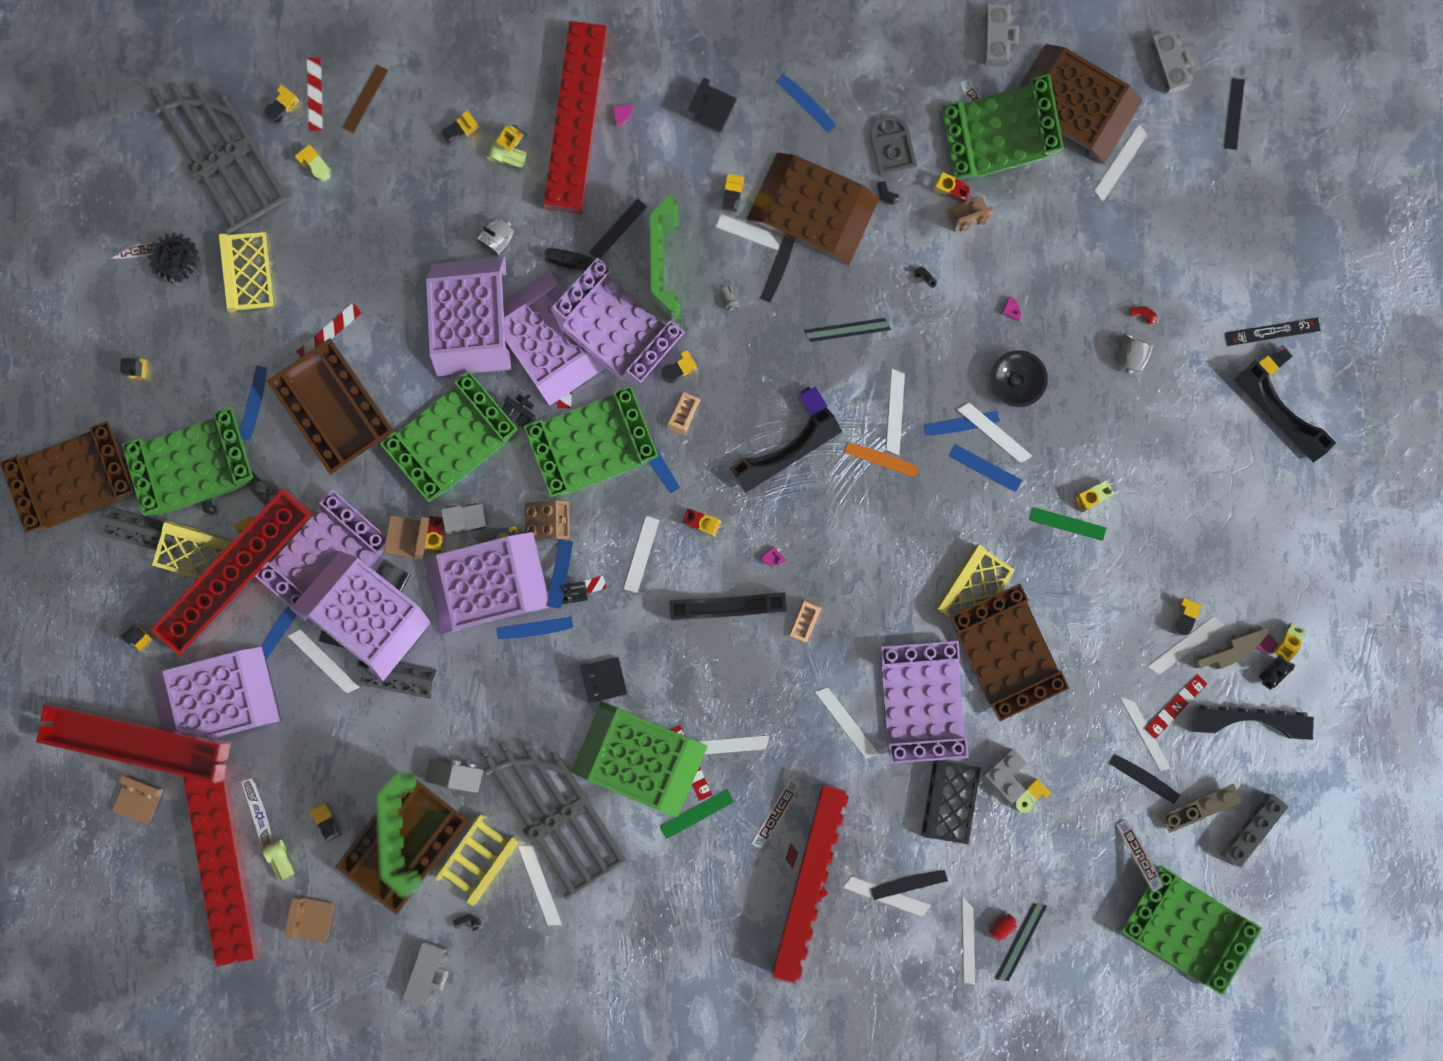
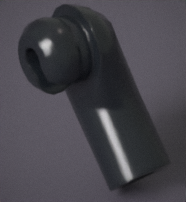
[877,181,900,205]
[914,267,937,288]
[201,498,217,515]
[453,914,482,932]

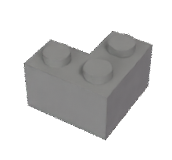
[441,502,487,536]
[983,748,1027,804]
[425,756,483,793]

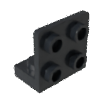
[687,77,737,132]
[580,657,627,703]

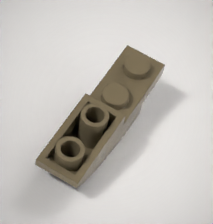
[1193,626,1269,669]
[1161,784,1242,833]

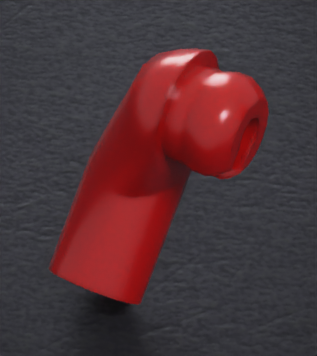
[1130,306,1157,325]

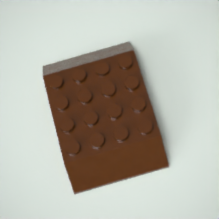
[746,152,880,266]
[266,338,394,475]
[335,780,469,915]

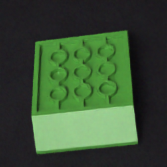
[942,74,1064,179]
[650,195,680,325]
[380,371,518,502]
[524,385,659,498]
[122,407,253,515]
[571,701,708,818]
[377,772,421,897]
[1121,865,1263,996]

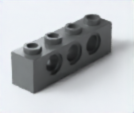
[1220,793,1289,868]

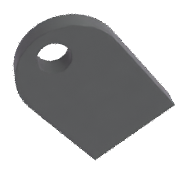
[871,116,917,176]

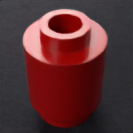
[989,913,1017,942]

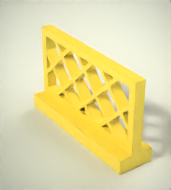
[219,232,274,313]
[152,520,234,579]
[933,544,1015,619]

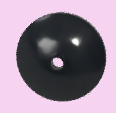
[990,350,1048,408]

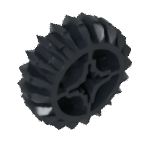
[147,233,200,284]

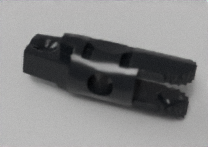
[545,248,593,270]

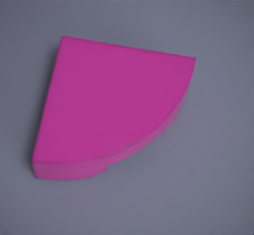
[614,104,632,127]
[1002,296,1021,321]
[759,546,786,566]
[1256,634,1279,653]

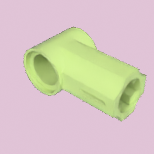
[486,139,527,169]
[262,839,295,881]

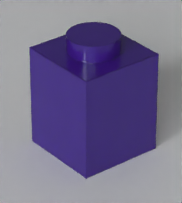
[799,386,827,417]

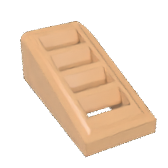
[667,392,700,436]
[789,598,821,643]

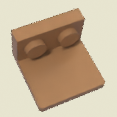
[947,196,994,232]
[525,500,570,540]
[384,516,429,560]
[113,775,164,825]
[284,896,334,942]

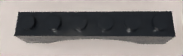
[1234,360,1336,463]
[730,407,842,493]
[669,592,787,621]
[1192,705,1314,740]

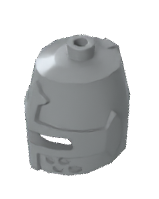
[474,217,514,256]
[1117,333,1153,374]

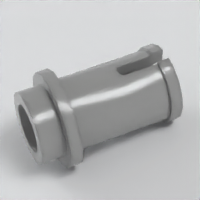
[720,285,740,311]

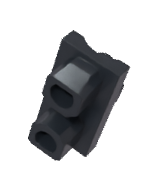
[502,394,536,428]
[562,581,588,604]
[1259,654,1295,690]

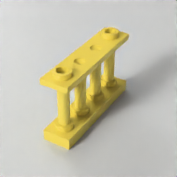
[435,814,520,906]

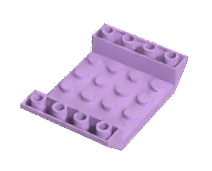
[426,256,511,377]
[551,257,685,385]
[503,270,606,406]
[255,489,387,627]
[424,532,551,635]
[291,551,431,682]
[881,641,969,764]
[149,647,280,738]

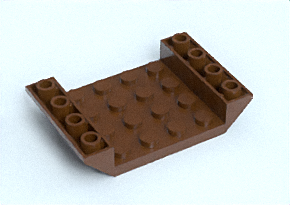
[1019,44,1143,164]
[0,421,134,534]
[950,583,1070,722]

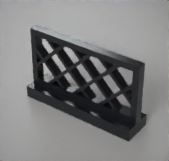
[921,760,981,845]

